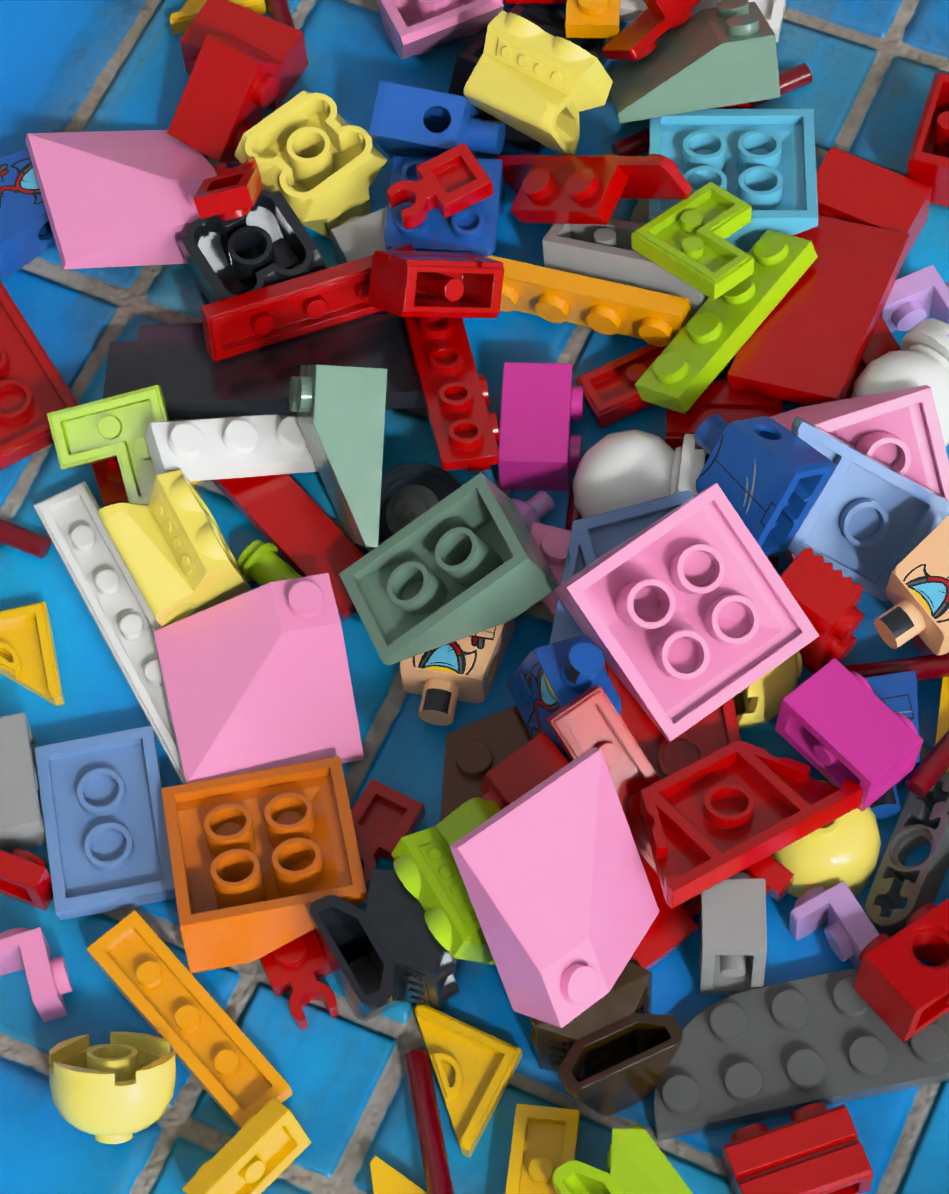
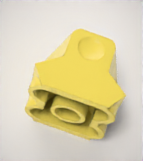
[463,10,613,155]
[234,90,387,240]
[97,469,251,627]

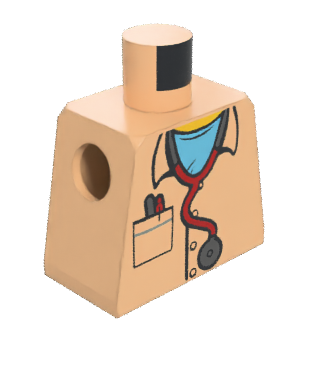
[874,516,949,655]
[400,618,516,726]

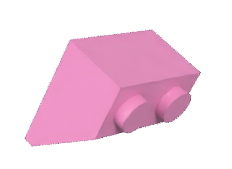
[376,0,504,60]

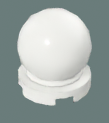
[851,318,949,448]
[573,430,708,518]

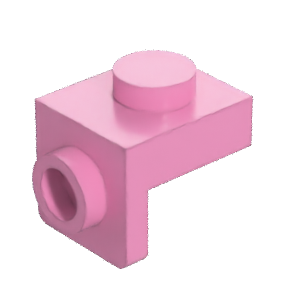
[0,927,73,1023]

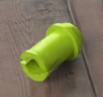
[237,540,302,586]

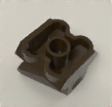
[528,959,683,1116]

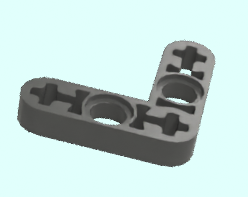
[865,772,949,937]

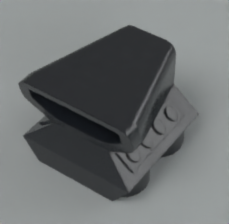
[177,190,327,305]
[309,869,460,1021]

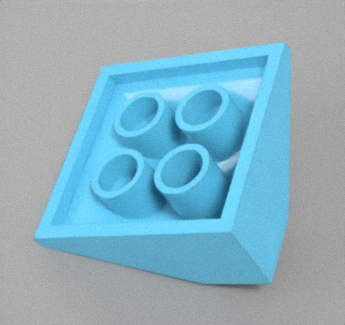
[649,109,818,252]

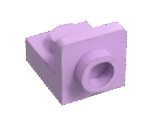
[880,265,949,337]
[789,881,880,967]

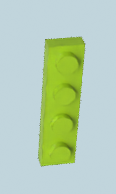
[634,229,818,414]

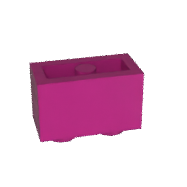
[498,362,584,491]
[775,658,923,812]

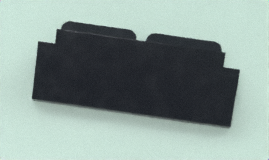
[103,314,426,419]

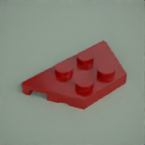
[639,739,863,908]

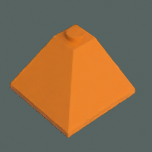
[161,756,367,974]

